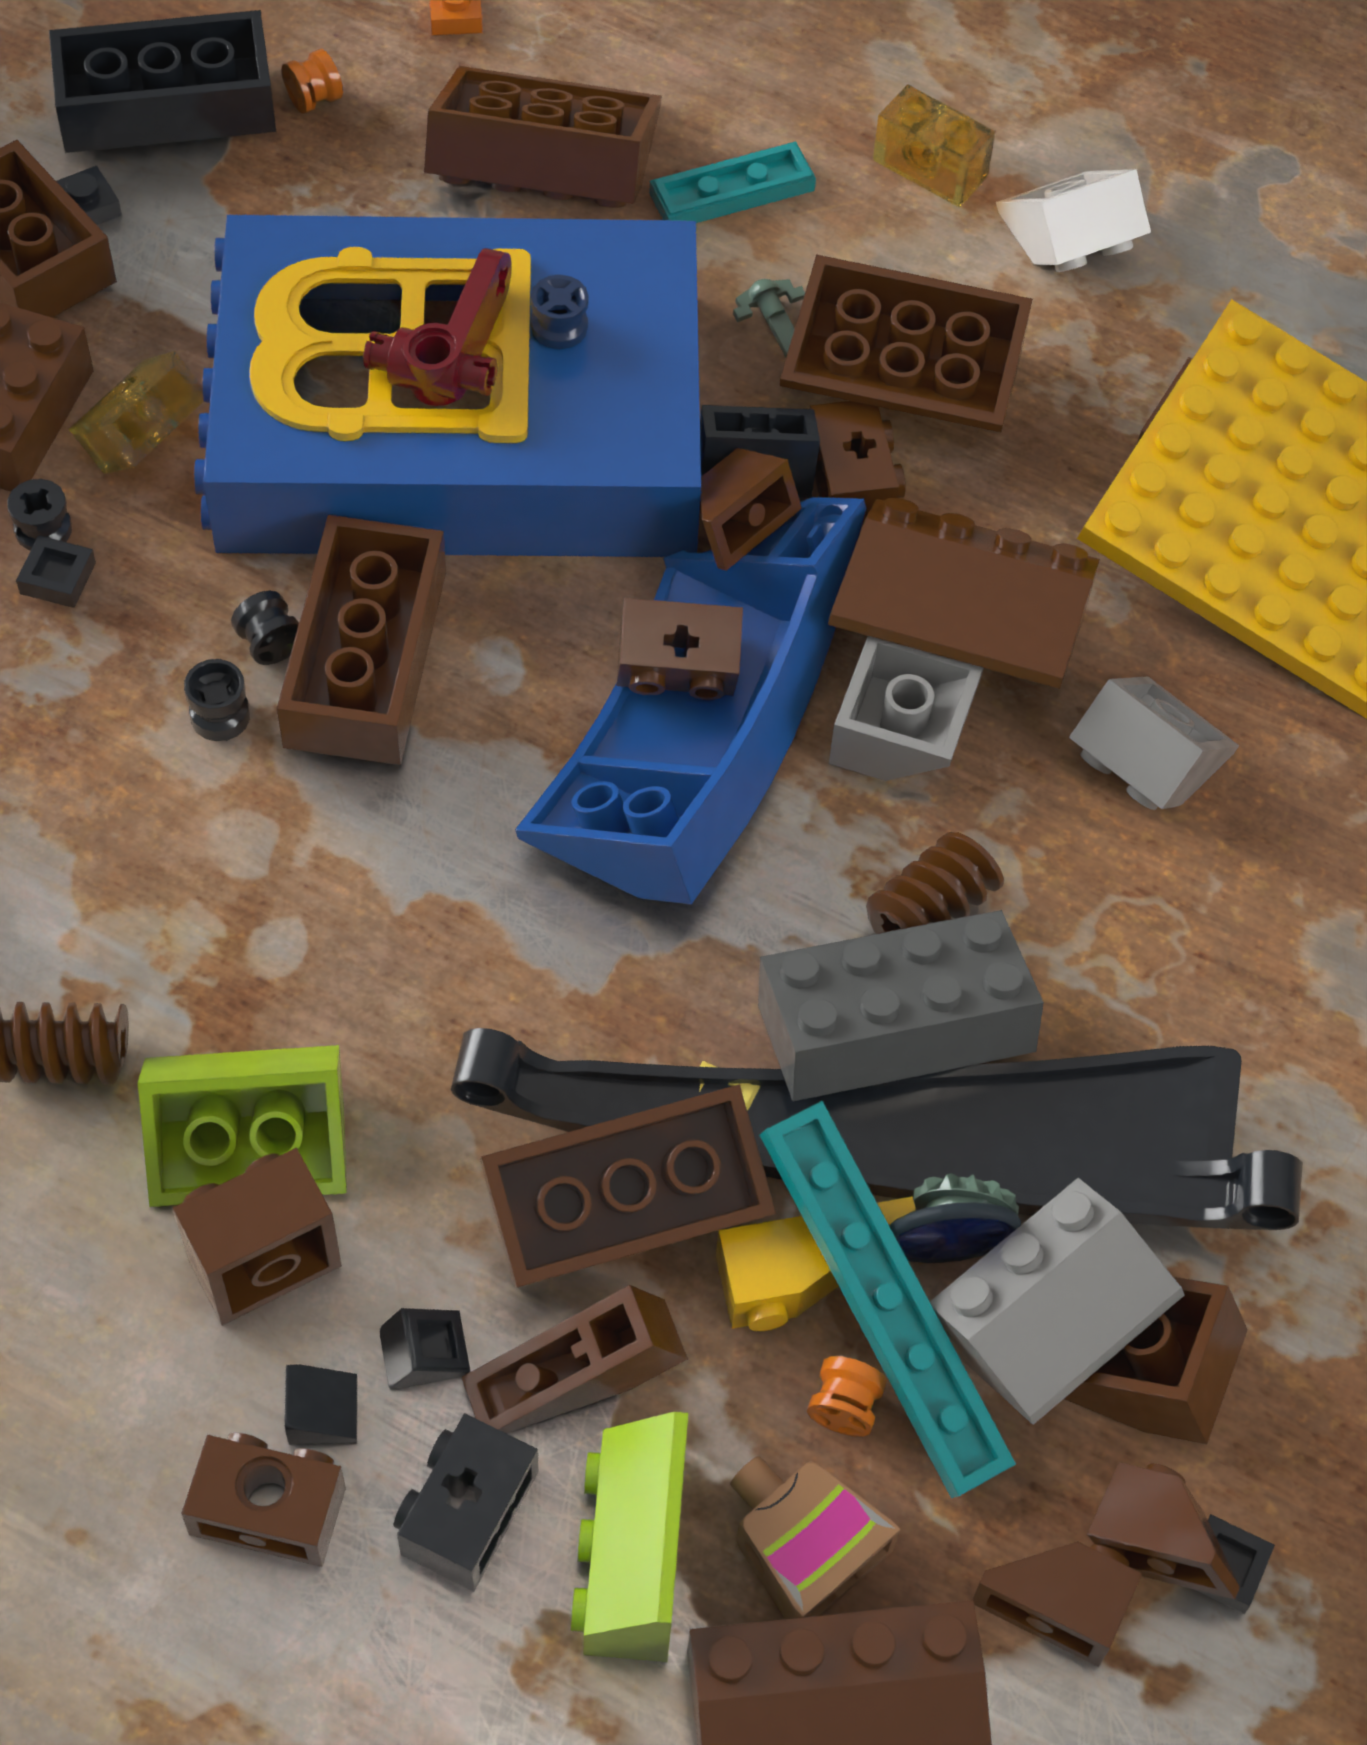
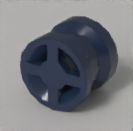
[531,274,589,349]

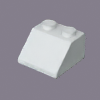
[996,169,1151,272]

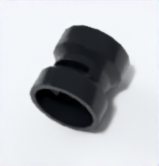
[184,659,250,741]

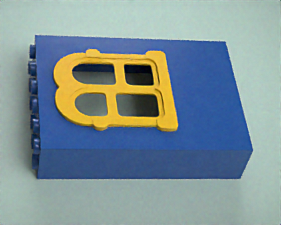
[194,215,701,557]

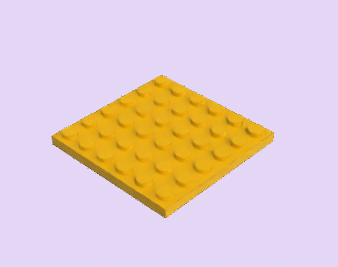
[1077,299,1367,719]

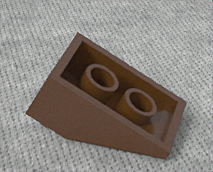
[1064,1277,1248,1444]

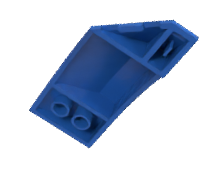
[515,497,866,905]

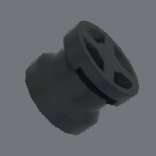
[7,479,72,551]
[231,590,299,665]

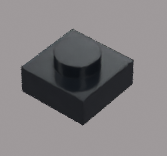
[56,165,122,225]
[16,535,96,608]
[1194,1514,1275,1614]

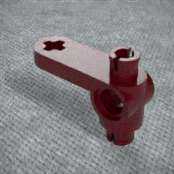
[363,248,512,406]

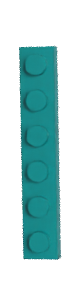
[759,1101,1016,1499]

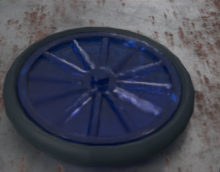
[889,1202,1021,1263]

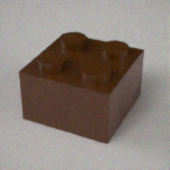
[173,1148,342,1326]

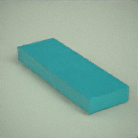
[649,141,816,223]

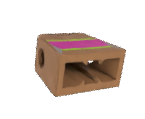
[730,1456,901,1619]

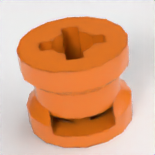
[281,48,343,114]
[807,1356,887,1437]

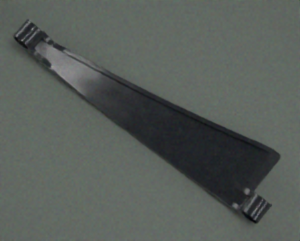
[451,1028,1303,1230]

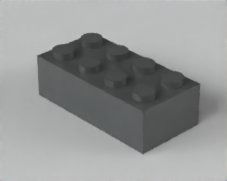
[758,910,1044,1101]

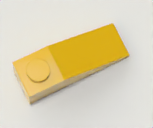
[716,1196,916,1331]

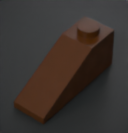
[461,1285,688,1434]

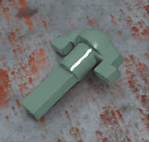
[733,279,805,357]

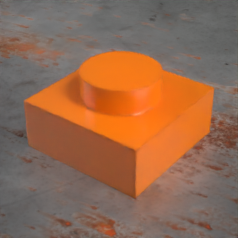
[429,0,483,35]

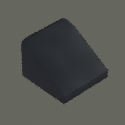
[380,1308,471,1388]
[285,1364,358,1445]

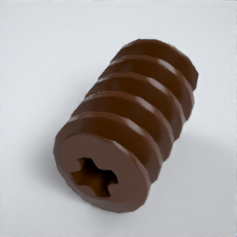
[866,832,1004,934]
[0,1002,129,1085]

